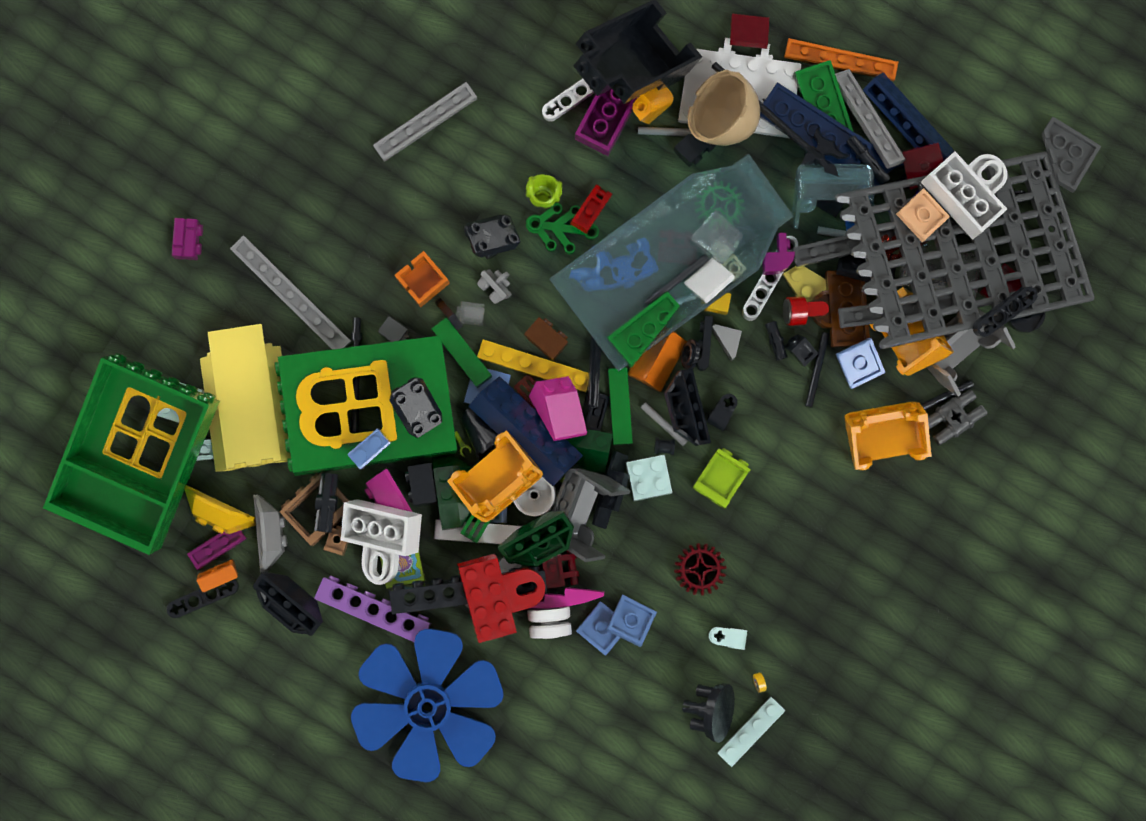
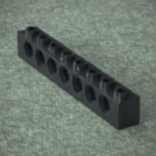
[388,565,547,614]

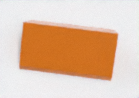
[628,328,687,392]

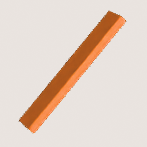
[784,38,899,81]

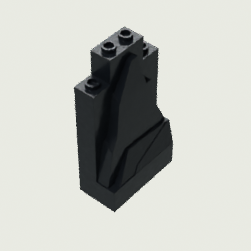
[573,0,702,104]

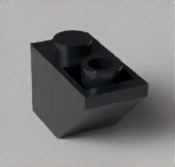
[674,134,717,167]

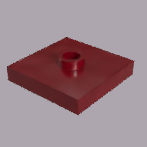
[901,142,943,190]

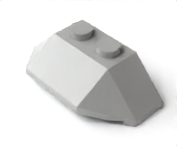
[253,495,287,572]

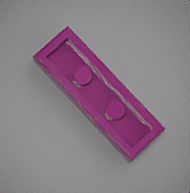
[187,530,247,570]

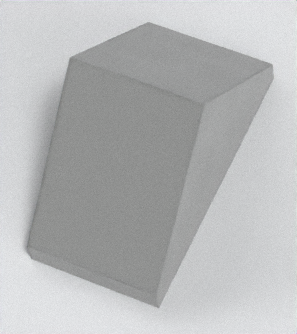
[712,324,742,361]

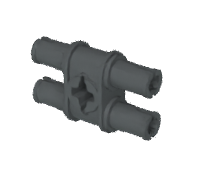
[928,389,987,446]

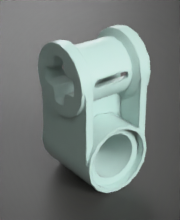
[709,627,747,650]

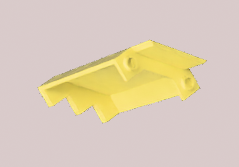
[200,324,291,472]

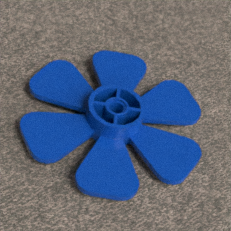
[351,628,504,782]

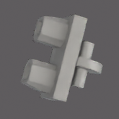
[477,269,512,304]

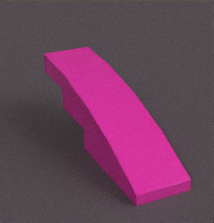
[531,587,605,609]

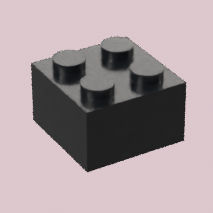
[405,463,438,507]

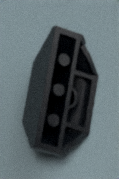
[664,369,711,446]
[253,572,323,636]

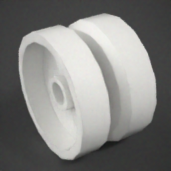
[514,477,557,517]
[527,606,572,639]

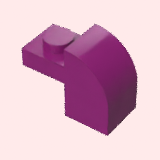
[762,233,795,275]

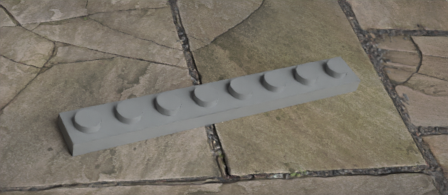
[230,235,351,350]

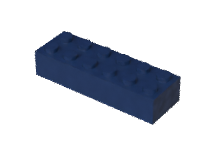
[469,376,583,486]

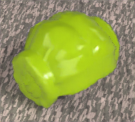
[526,174,562,208]

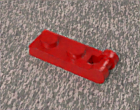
[571,184,613,234]

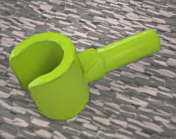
[455,431,471,457]

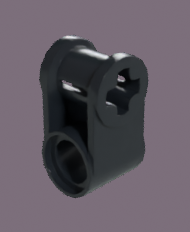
[706,394,738,431]

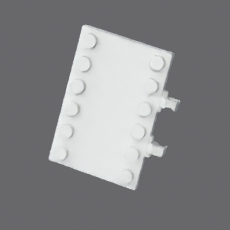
[678,38,801,138]

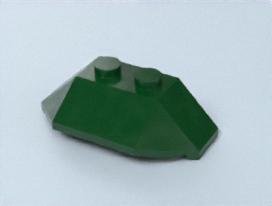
[432,454,472,531]
[498,511,574,567]

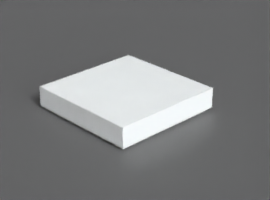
[684,258,735,304]

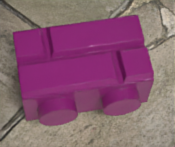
[172,218,203,260]

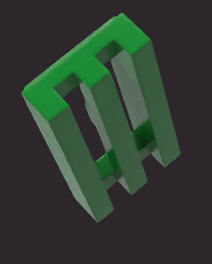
[460,515,491,544]

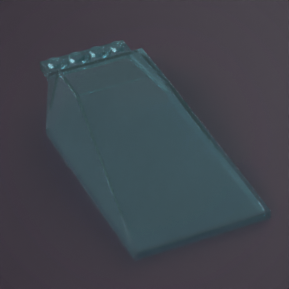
[550,154,794,372]

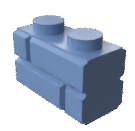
[347,428,391,469]

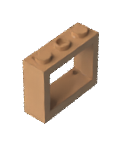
[280,472,350,546]

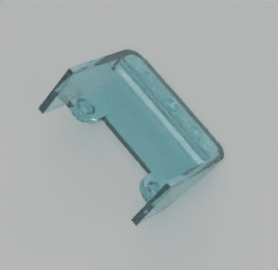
[792,163,874,229]

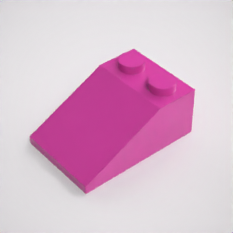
[529,376,587,441]

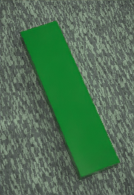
[431,318,492,388]
[608,367,633,445]

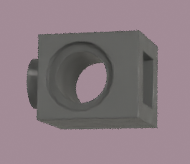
[378,317,409,342]

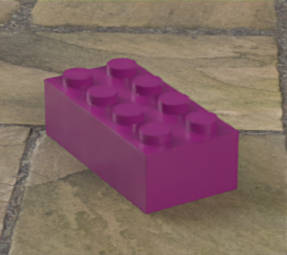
[575,89,640,156]

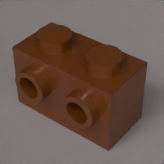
[524,317,568,361]

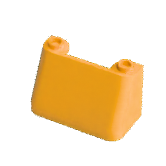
[632,87,674,124]
[869,287,954,376]
[845,402,931,470]
[447,430,543,522]

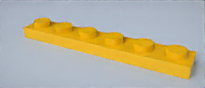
[477,339,589,393]

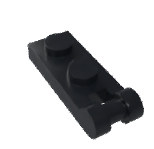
[696,316,713,371]

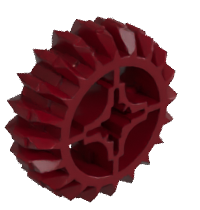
[674,543,727,596]

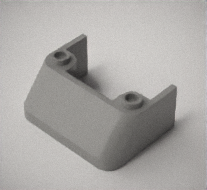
[926,308,1016,397]

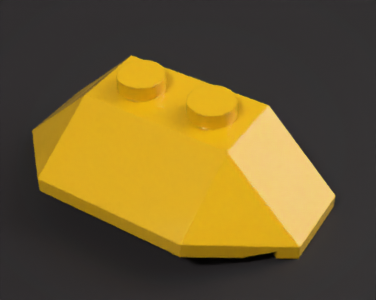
[184,485,256,534]

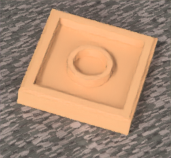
[896,188,950,242]

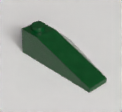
[566,429,613,473]

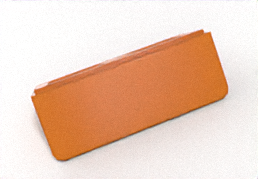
[196,559,238,592]

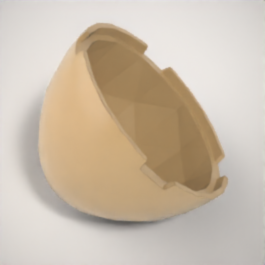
[688,70,760,146]

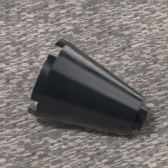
[461,408,498,461]

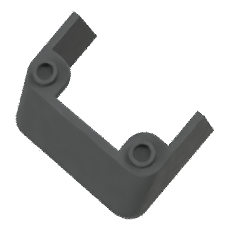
[552,468,631,562]

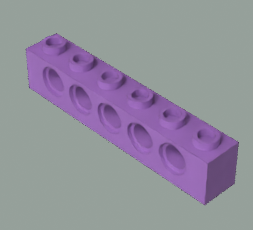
[314,575,432,642]

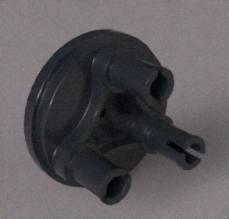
[682,683,735,743]

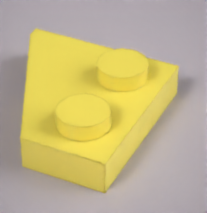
[783,266,826,302]

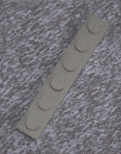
[835,69,905,169]
[373,82,477,162]

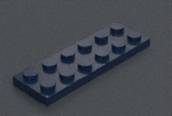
[760,82,873,177]

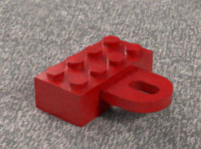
[457,553,545,643]

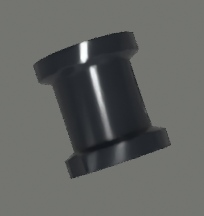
[654,437,675,455]

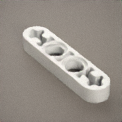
[542,79,594,121]

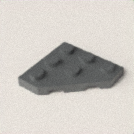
[1042,117,1101,193]

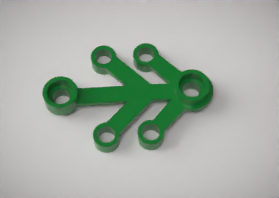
[526,203,599,255]

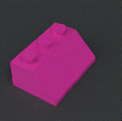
[364,469,412,512]

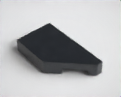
[435,298,463,330]

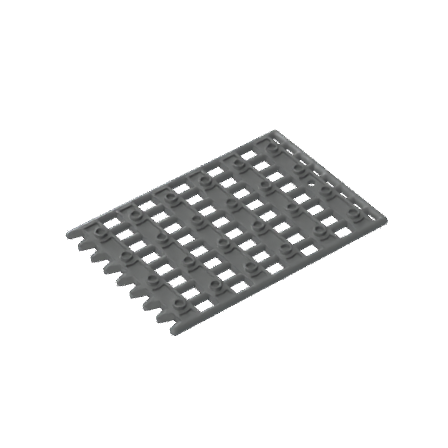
[835,151,1095,349]

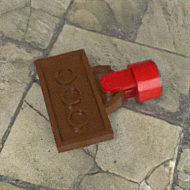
[783,271,870,348]

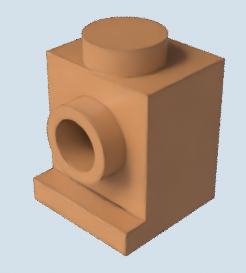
[323,525,348,556]

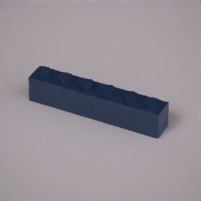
[863,72,955,161]

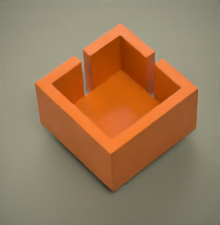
[394,251,450,308]

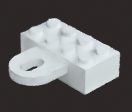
[921,151,1007,240]
[341,499,422,585]

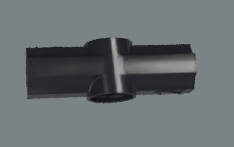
[315,473,339,533]

